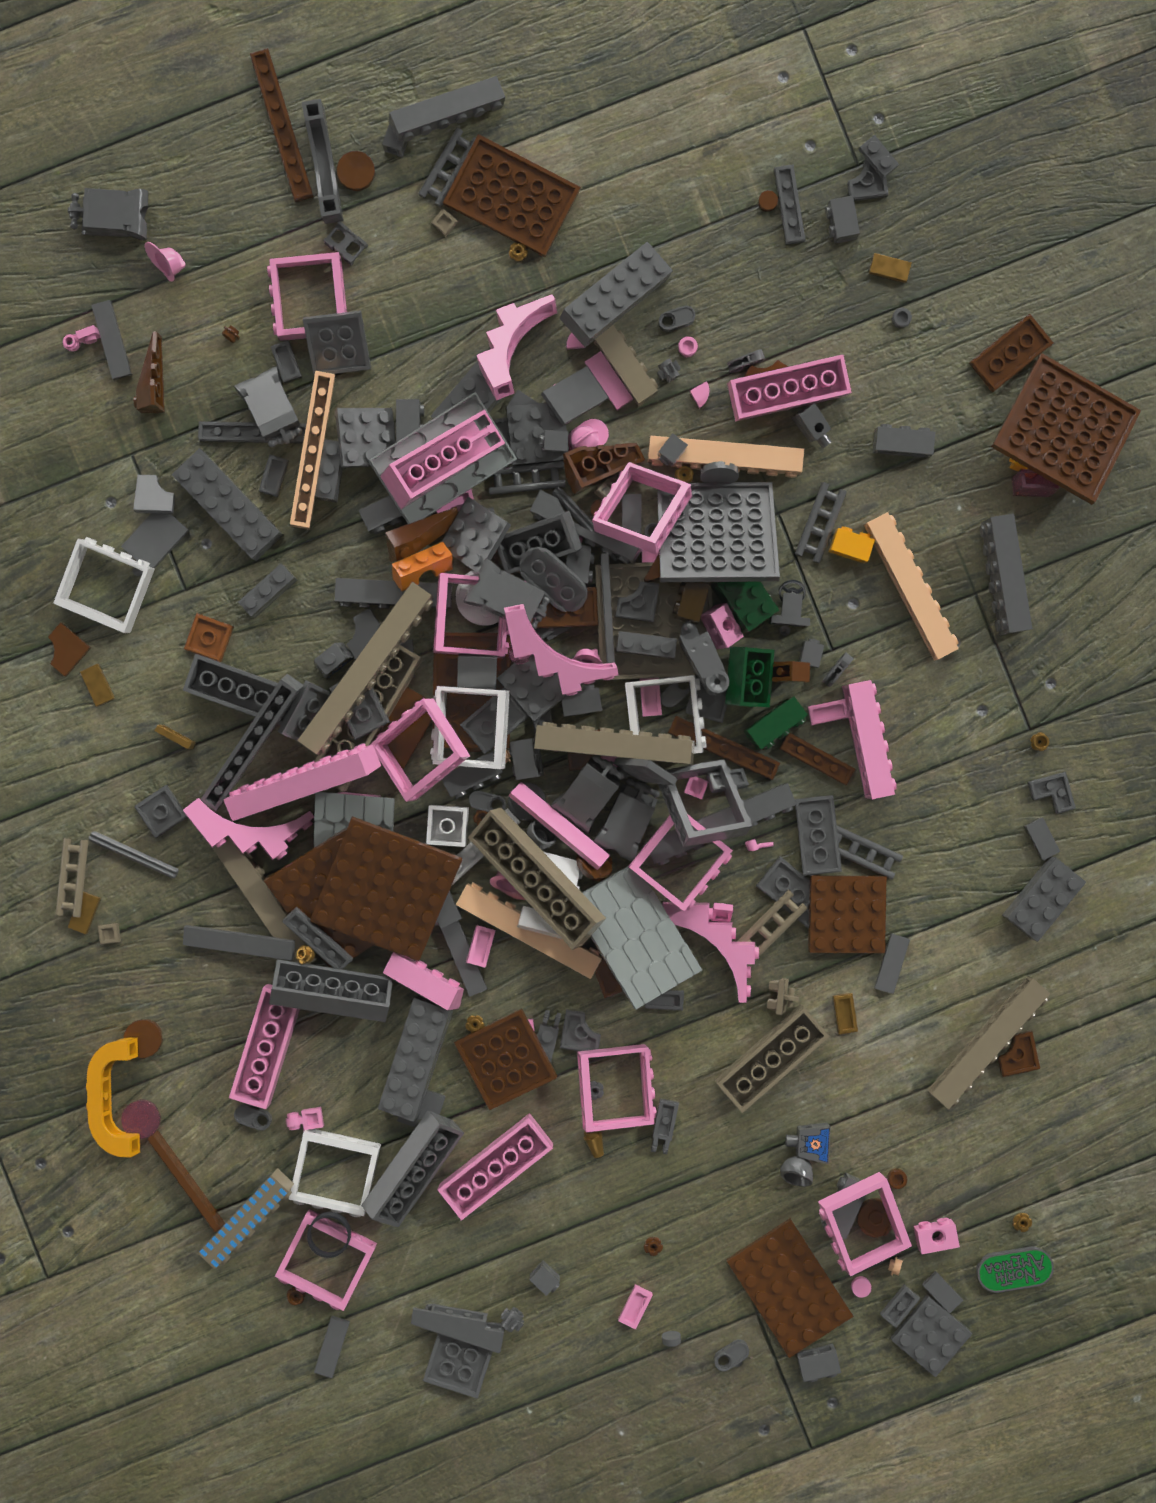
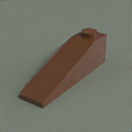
[133,332,165,414]
[563,443,645,495]
[385,507,458,562]

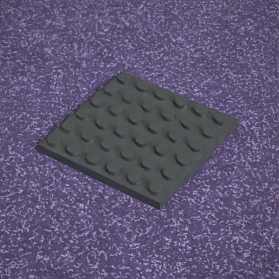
[657,482,780,582]

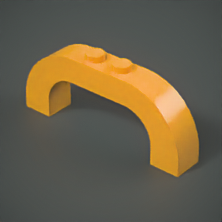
[86,1037,140,1158]

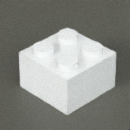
[426,805,469,847]

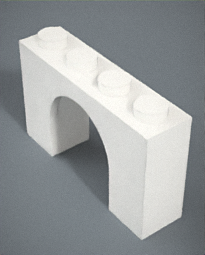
[517,852,583,939]

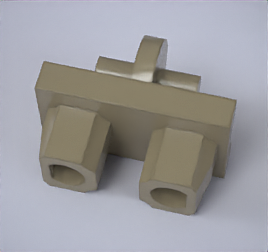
[767,978,799,1015]

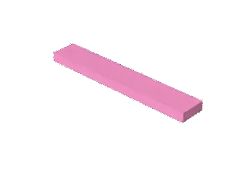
[509,782,610,870]

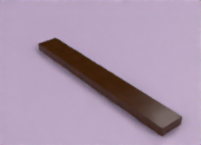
[250,48,314,203]

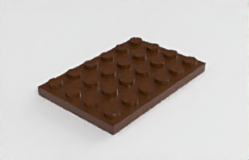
[443,134,581,257]
[433,632,511,748]
[726,1218,854,1358]

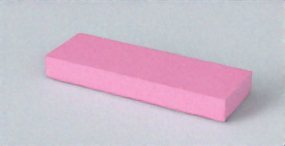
[585,351,633,410]

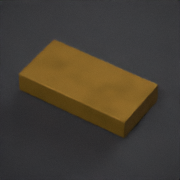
[869,253,912,283]
[80,664,115,707]
[154,725,196,749]
[68,891,101,934]
[833,993,858,1034]

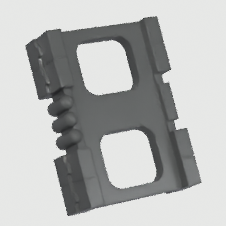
[323,221,369,266]

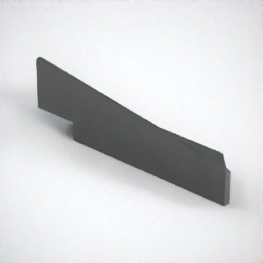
[411,1303,505,1353]

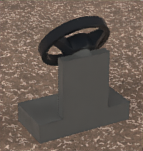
[769,580,810,628]

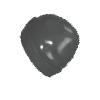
[526,820,557,850]
[780,1156,813,1187]

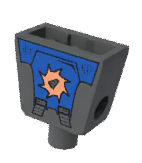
[314,642,354,680]
[785,1123,831,1164]

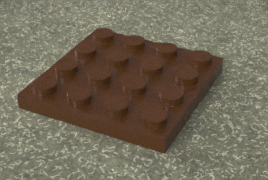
[808,875,887,953]
[454,1008,557,1110]

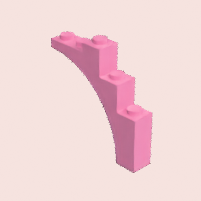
[477,295,557,400]
[504,604,618,695]
[183,798,314,861]
[662,902,759,1003]

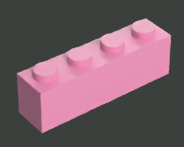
[383,952,464,1010]

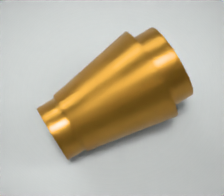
[583,1131,604,1158]

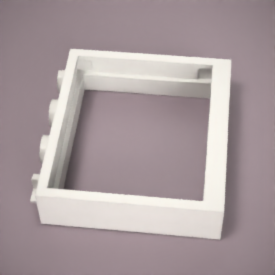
[54,537,155,633]
[625,675,706,753]
[430,686,510,769]
[289,1129,381,1217]

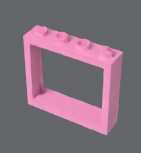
[267,252,347,341]
[592,462,692,554]
[433,573,509,658]
[370,698,470,802]
[628,814,733,911]
[577,1044,656,1132]
[818,1172,912,1276]
[275,1209,377,1311]

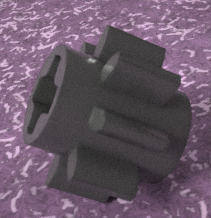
[657,358,681,383]
[501,1307,524,1332]

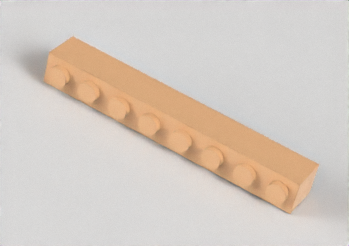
[290,371,335,530]
[648,436,804,478]
[864,512,959,660]
[456,882,602,979]

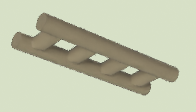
[55,838,89,917]
[737,889,808,961]

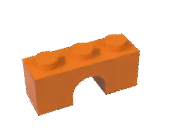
[392,542,453,592]

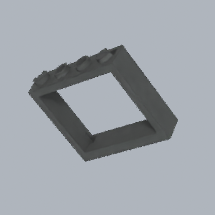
[658,759,752,847]

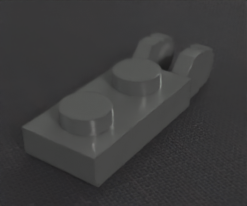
[537,1010,561,1063]
[651,1098,679,1154]

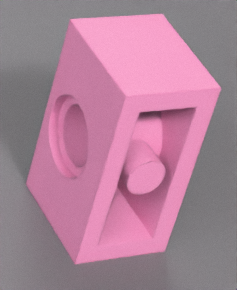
[701,603,744,649]
[914,1218,960,1254]

